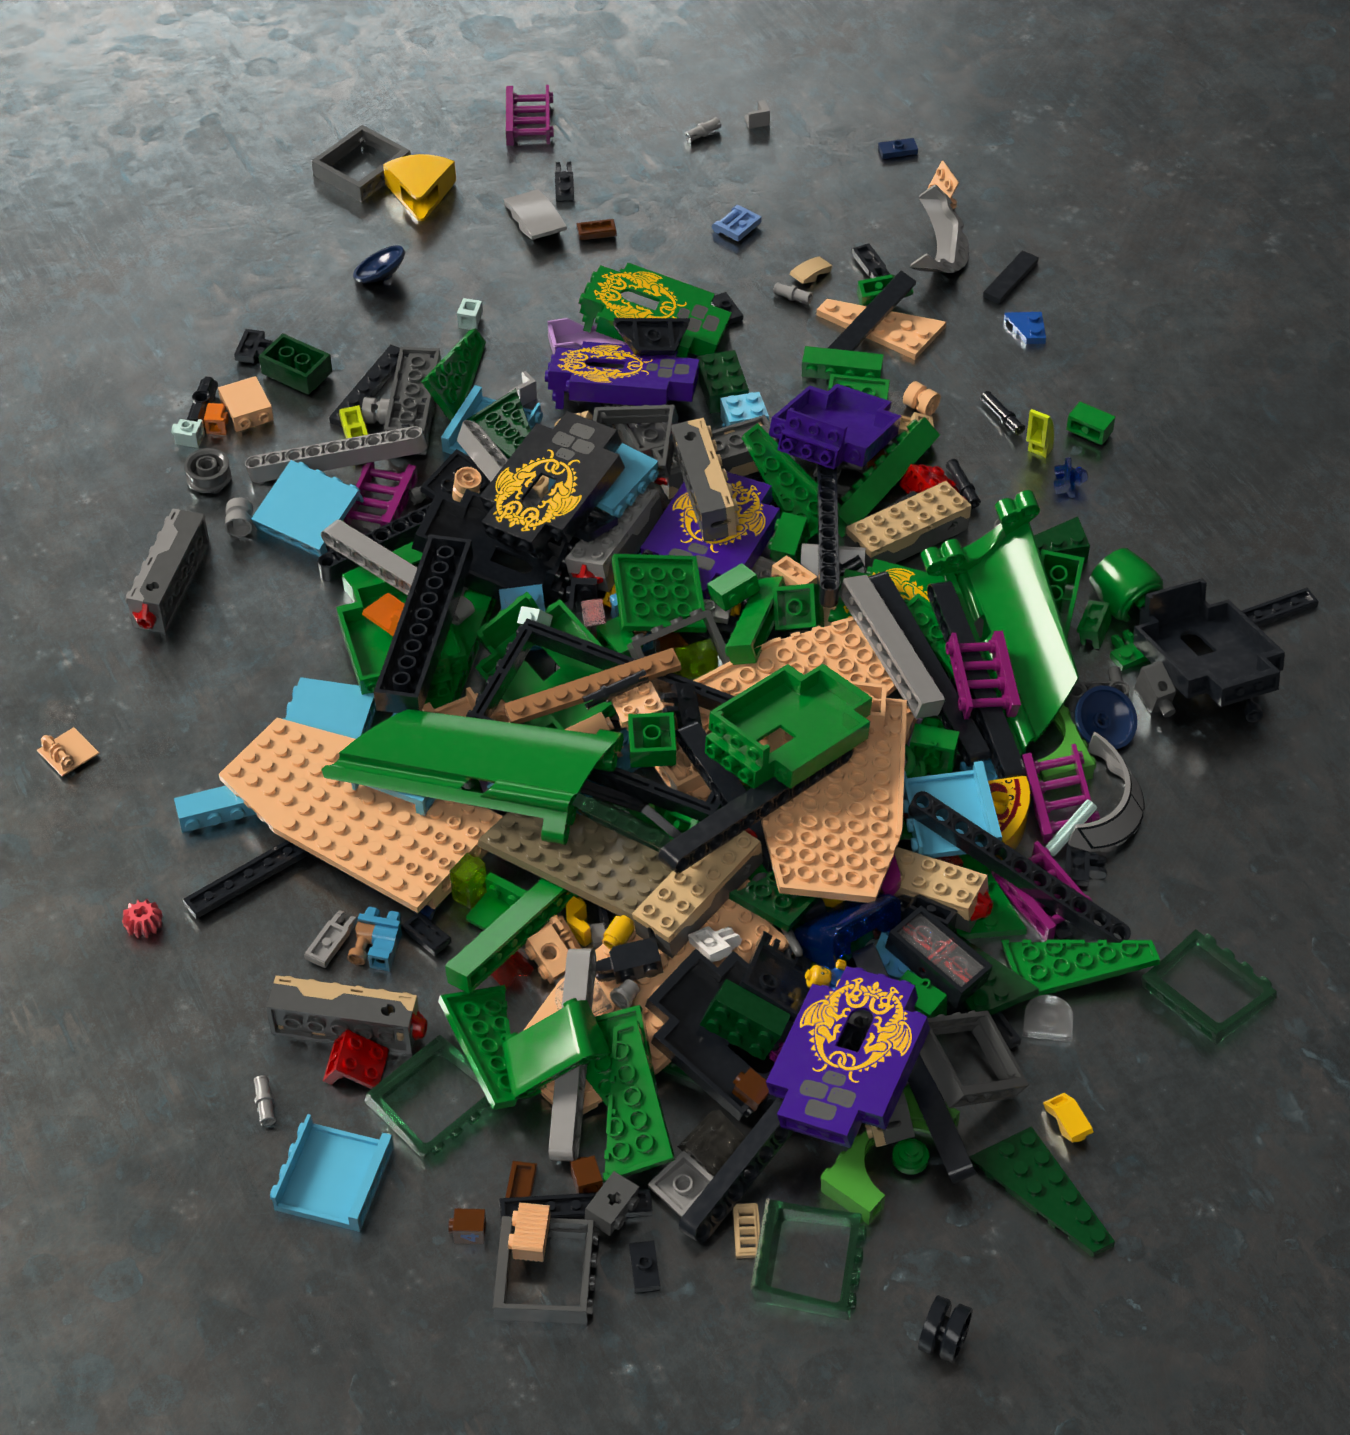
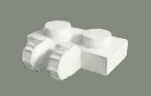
[688,926,742,962]

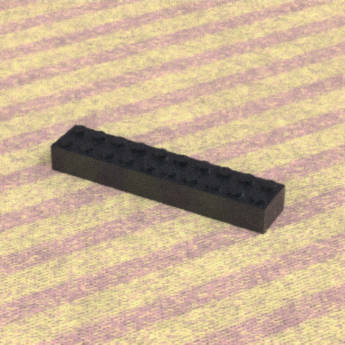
[374,534,473,713]

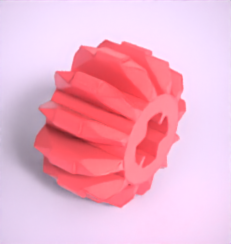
[122,899,163,939]

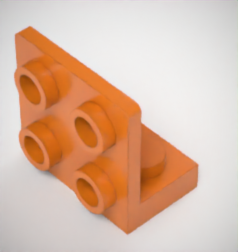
[362,593,405,636]

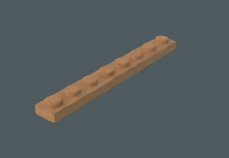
[504,648,681,724]

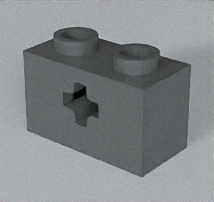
[585,1171,640,1236]

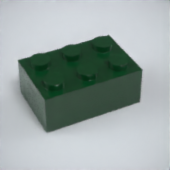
[259,333,333,395]
[696,350,749,414]
[700,979,791,1061]

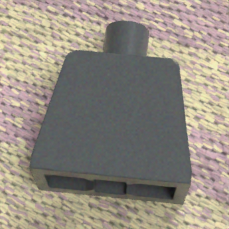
[1134,661,1176,717]

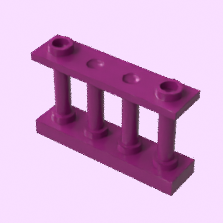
[506,85,554,146]
[343,462,418,527]
[945,631,1021,719]
[1022,744,1100,844]
[992,841,1093,942]

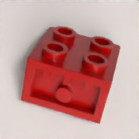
[899,464,959,494]
[323,1029,389,1090]

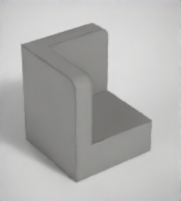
[744,100,770,129]
[509,371,537,406]

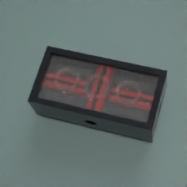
[885,906,993,1008]

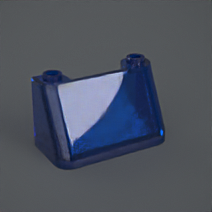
[794,894,901,970]

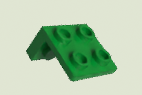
[466,872,527,930]

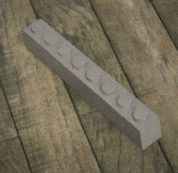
[839,575,945,719]

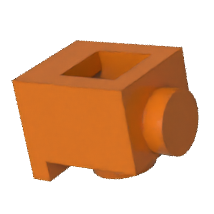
[204,403,229,435]

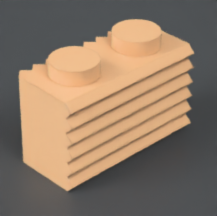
[508,1202,551,1262]

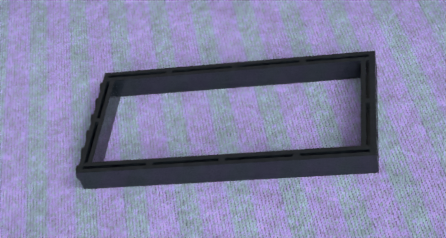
[466,618,759,821]

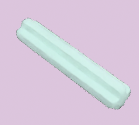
[1045,799,1097,856]

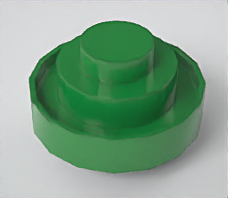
[892,1138,929,1174]

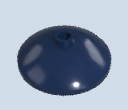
[353,245,405,283]
[1075,686,1137,750]

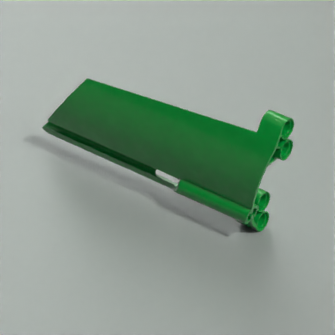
[921,490,1079,757]
[321,709,624,845]

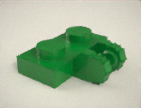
[1109,629,1148,672]

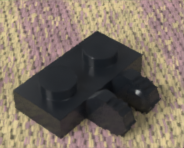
[234,329,274,363]
[660,683,702,728]
[1065,843,1107,886]

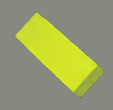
[339,405,368,439]
[1026,409,1054,458]

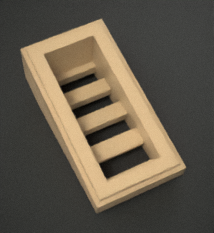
[733,1203,762,1259]

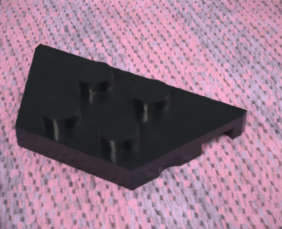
[613,318,690,355]

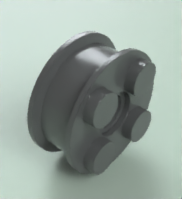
[184,448,231,493]

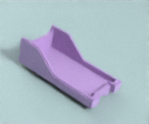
[547,318,627,354]

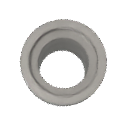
[610,979,640,1009]

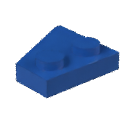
[1004,312,1046,344]

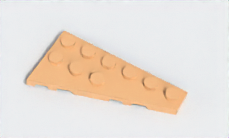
[816,299,946,360]

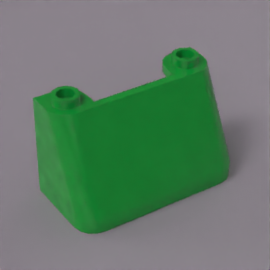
[502,998,611,1099]

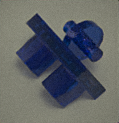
[1054,457,1088,498]

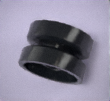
[918,1295,973,1363]

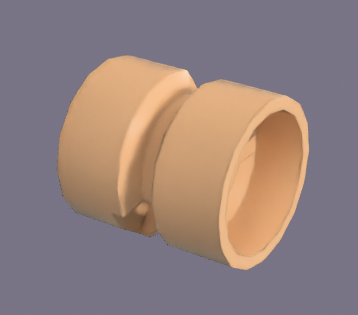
[903,381,941,416]
[452,467,481,502]

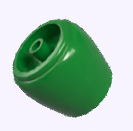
[1089,548,1164,622]

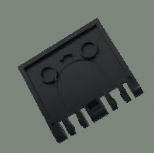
[739,931,821,1022]

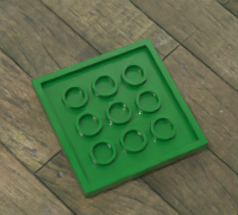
[611,554,707,633]

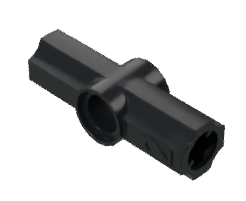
[187,376,218,426]

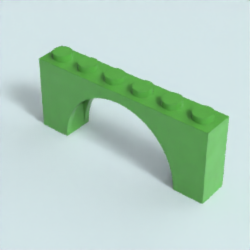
[1037,704,1096,782]
[820,1084,960,1225]

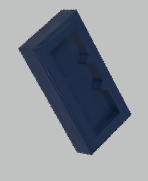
[878,138,918,159]

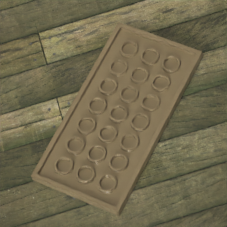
[478,812,673,922]

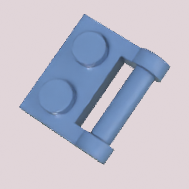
[712,205,762,241]

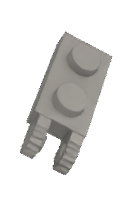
[304,910,358,968]

